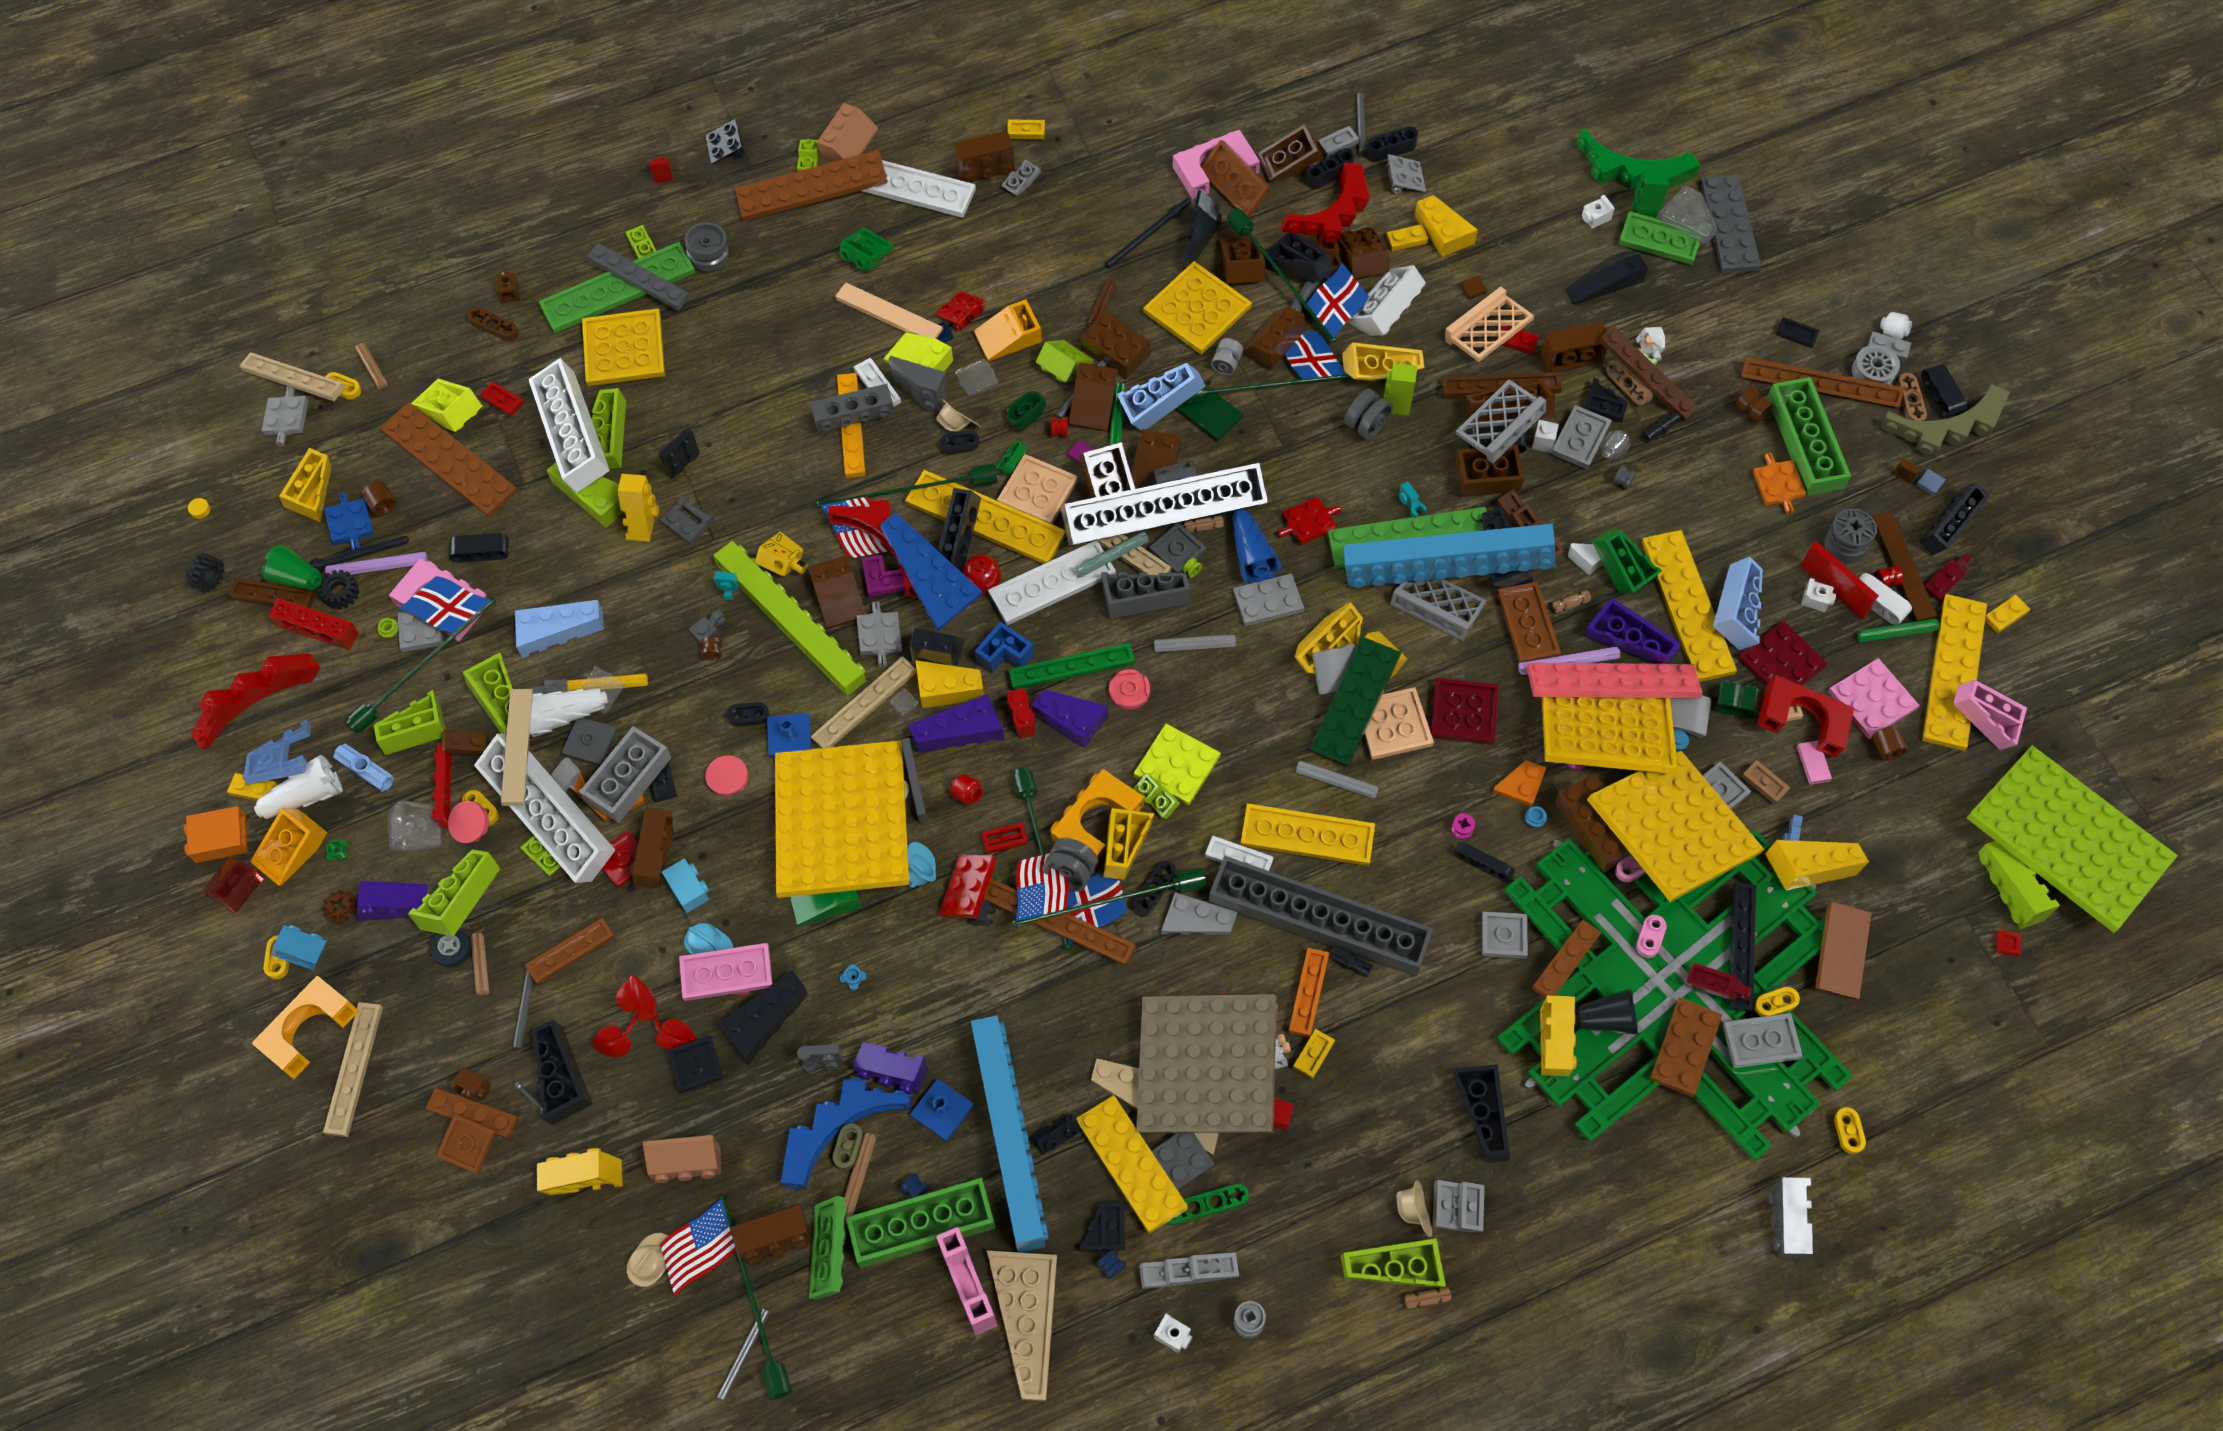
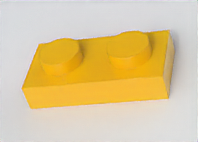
[1008,120,1045,139]
[1386,224,1429,252]
[1985,595,2030,634]
[227,773,277,801]
[1293,1029,1335,1080]

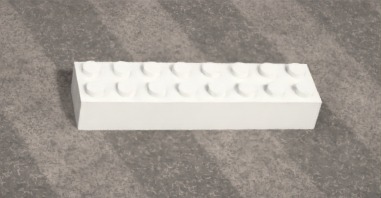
[528,358,610,493]
[474,734,615,883]

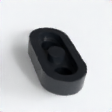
[940,430,980,454]
[726,702,770,726]

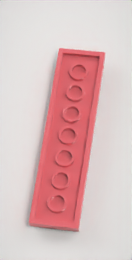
[1527,662,1702,698]

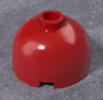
[961,554,1002,596]

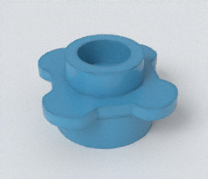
[840,964,867,990]

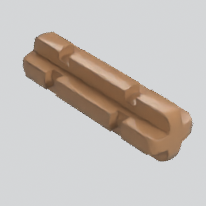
[1184,515,1224,532]
[1551,590,1591,613]
[1404,1287,1451,1309]

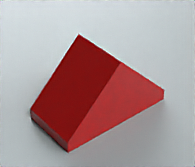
[649,156,673,183]

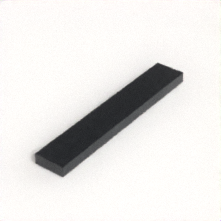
[1729,882,1756,1012]

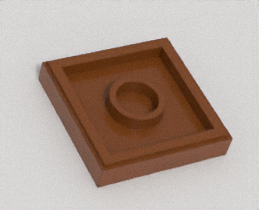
[436,1113,498,1174]

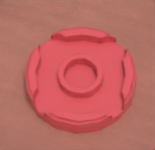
[1109,669,1150,710]
[705,755,749,797]
[448,801,489,844]

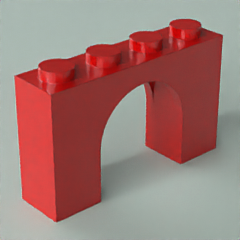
[1757,675,1854,758]

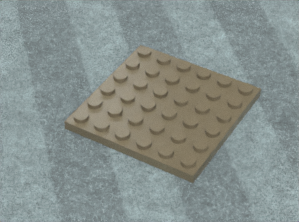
[1137,994,1277,1133]

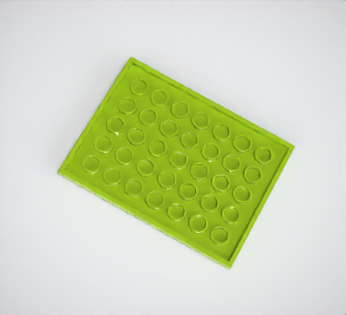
[1967,745,2178,933]

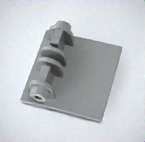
[1387,154,1426,194]

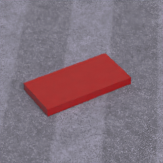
[1800,542,1879,620]

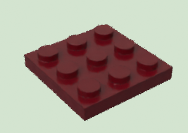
[1737,621,1828,686]
[1431,677,1499,745]

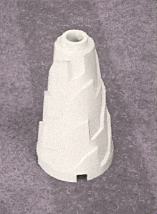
[530,688,608,737]
[254,755,343,819]

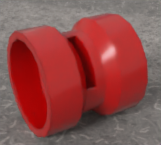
[1874,565,1903,587]

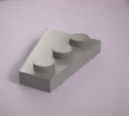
[1161,892,1237,935]

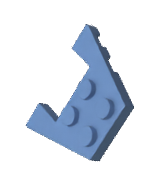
[243,720,311,784]

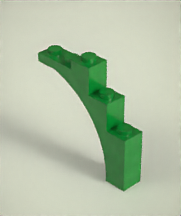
[1576,128,1701,190]

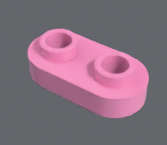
[1615,855,1646,882]
[1636,915,1667,958]

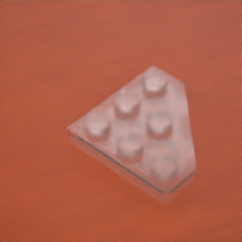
[1657,185,1717,244]

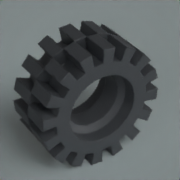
[185,553,225,593]
[318,570,360,610]

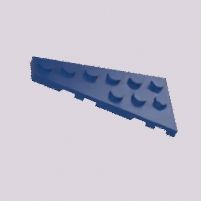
[880,512,982,632]

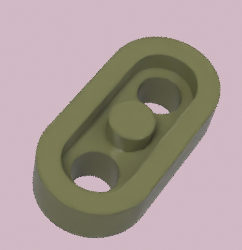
[833,1123,863,1170]

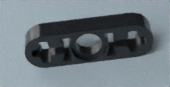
[1453,842,1515,882]
[1133,861,1176,917]

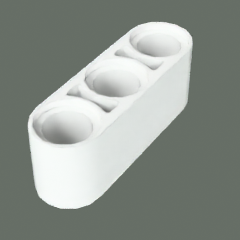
[1859,573,1912,625]

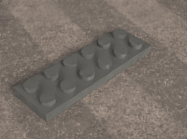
[1700,175,1761,273]

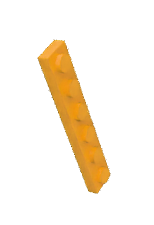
[837,373,866,478]

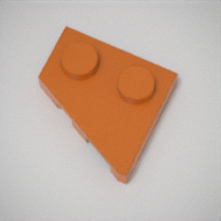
[1493,760,1546,807]

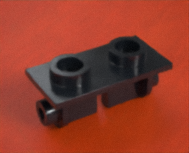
[1033,1114,1082,1155]

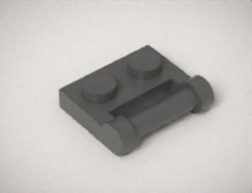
[660,496,714,546]
[797,1044,844,1073]

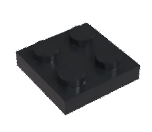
[659,428,700,479]
[667,1035,724,1094]

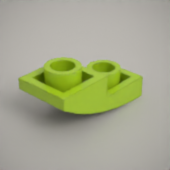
[797,139,819,171]
[626,225,656,259]
[1133,773,1180,819]
[520,835,561,877]

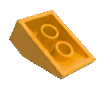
[250,808,327,886]

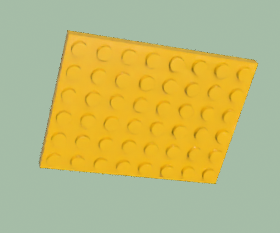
[775,740,910,898]

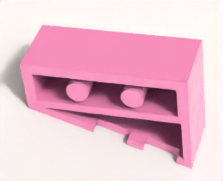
[1954,680,2027,750]

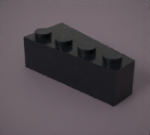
[1452,1064,1510,1163]

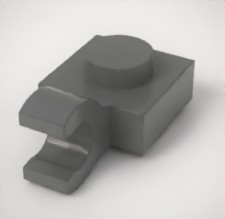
[688,609,726,644]
[529,679,568,694]

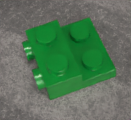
[839,227,894,272]

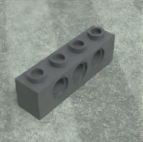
[810,384,895,432]

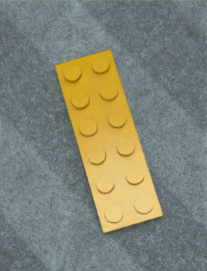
[1241,803,1375,866]
[1077,1095,1188,1234]

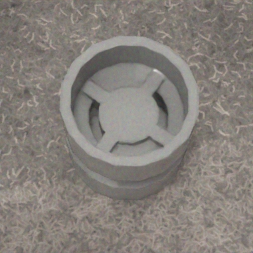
[1211,338,1243,376]
[1234,1301,1266,1339]

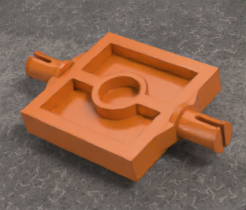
[1753,453,1806,514]

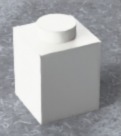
[1532,420,1559,453]

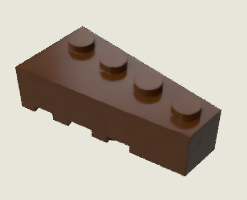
[1466,381,1556,423]

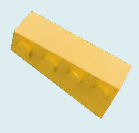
[1765,840,1869,891]

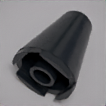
[1575,989,1638,1035]

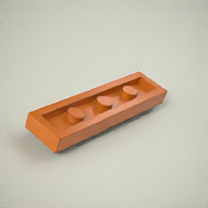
[1288,948,1329,1038]

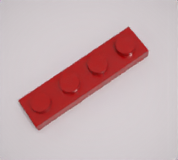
[432,743,452,829]

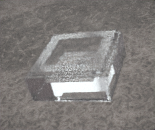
[889,688,919,718]

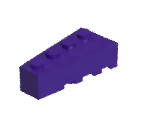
[1585,597,1681,664]
[909,694,1004,753]

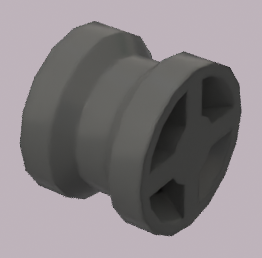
[1613,465,1637,490]

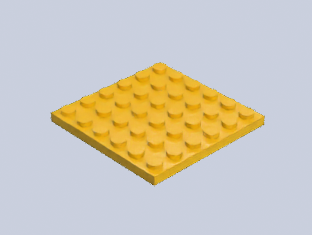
[1542,697,1678,774]
[1587,751,1764,902]

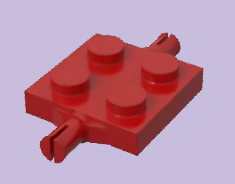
[1277,497,1341,545]

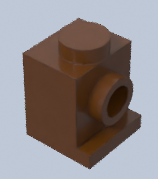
[496,271,520,303]
[450,1067,491,1100]

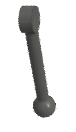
[514,1082,543,1115]

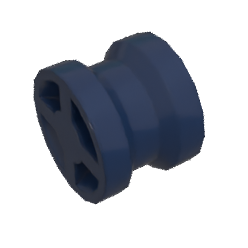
[900,1173,929,1199]
[1097,1249,1127,1280]

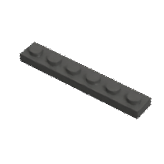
[587,243,690,311]

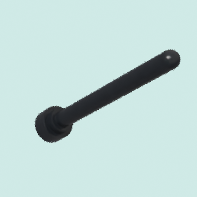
[310,536,409,573]

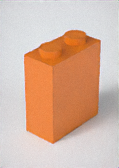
[184,806,248,863]

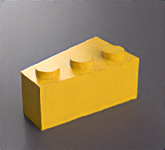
[1415,195,1478,257]
[1103,808,1154,880]
[1540,995,1576,1077]
[537,1148,623,1195]

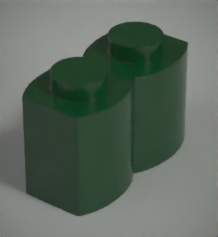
[1715,681,1763,719]

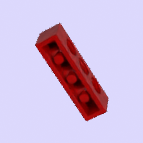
[268,598,359,650]

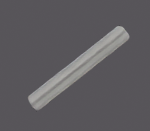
[1154,634,1236,652]
[1296,761,1379,798]

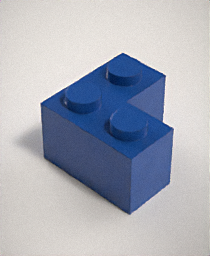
[975,621,1034,673]

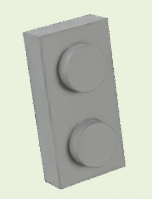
[1317,126,1359,157]
[1868,332,1911,362]

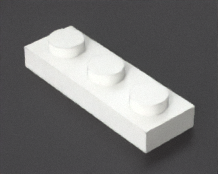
[854,358,901,406]
[1205,836,1274,871]

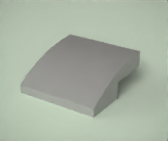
[1312,644,1356,694]
[1670,695,1711,738]
[1432,1180,1484,1232]

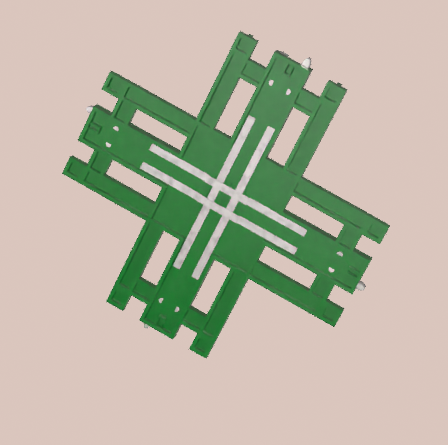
[1497,830,1853,1161]

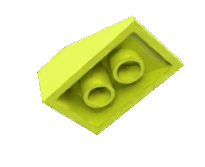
[883,332,953,372]
[411,379,482,432]

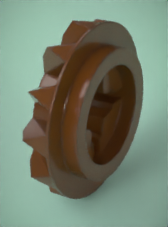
[321,889,358,924]

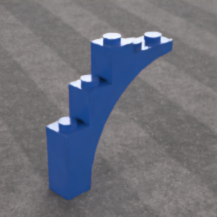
[781,1077,912,1190]

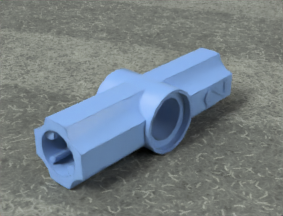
[333,744,395,792]

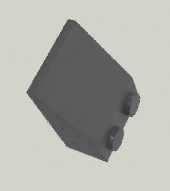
[889,356,948,413]

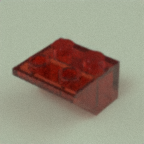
[201,857,264,913]

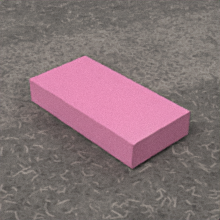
[1797,740,1832,785]

